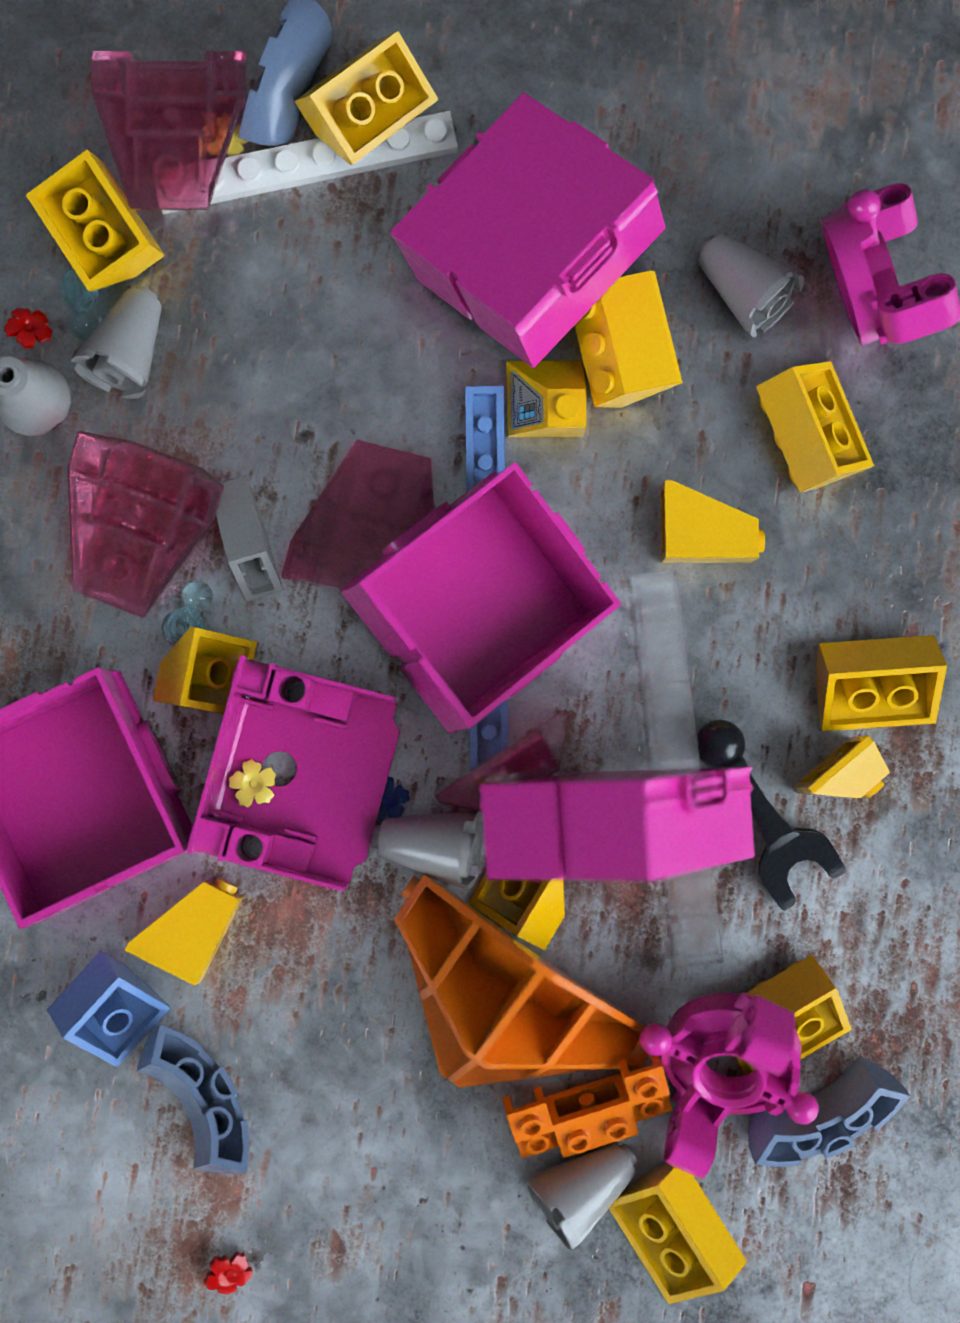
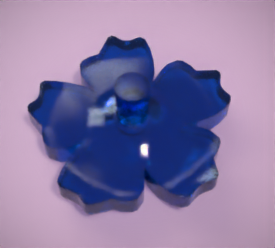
[377,777,410,821]

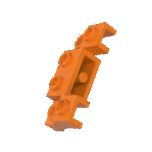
[502,1054,673,1159]

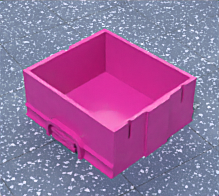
[390,92,666,369]
[339,462,622,734]
[0,667,192,929]
[478,767,754,881]

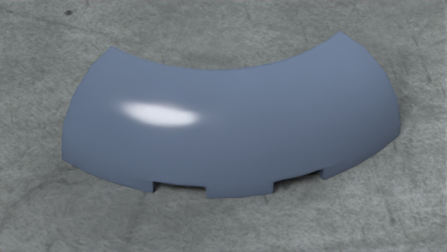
[238,0,332,146]
[136,1025,249,1174]
[748,1056,910,1167]

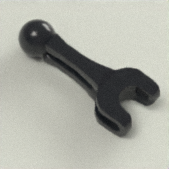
[695,720,846,911]

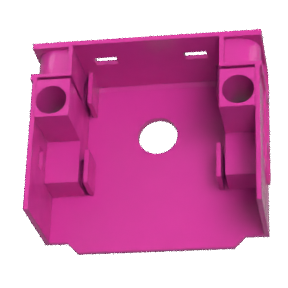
[186,655,400,892]

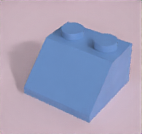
[47,951,170,1067]

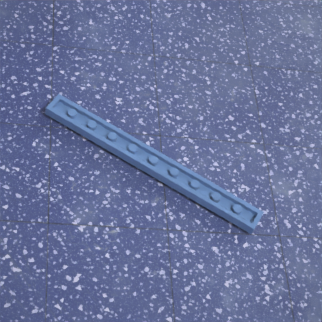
[465,386,509,772]

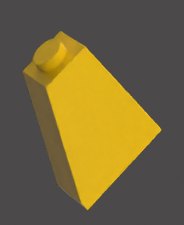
[660,480,765,563]
[124,877,244,986]

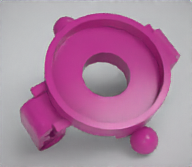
[820,183,960,346]
[640,992,819,1179]

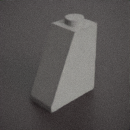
[209,475,283,602]

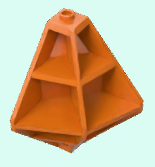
[394,874,649,1088]

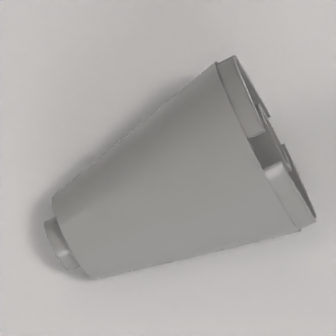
[698,233,805,337]
[71,287,162,399]
[0,357,71,436]
[372,809,483,889]
[524,1142,638,1250]

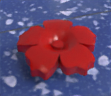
[3,308,53,349]
[203,1251,253,1295]

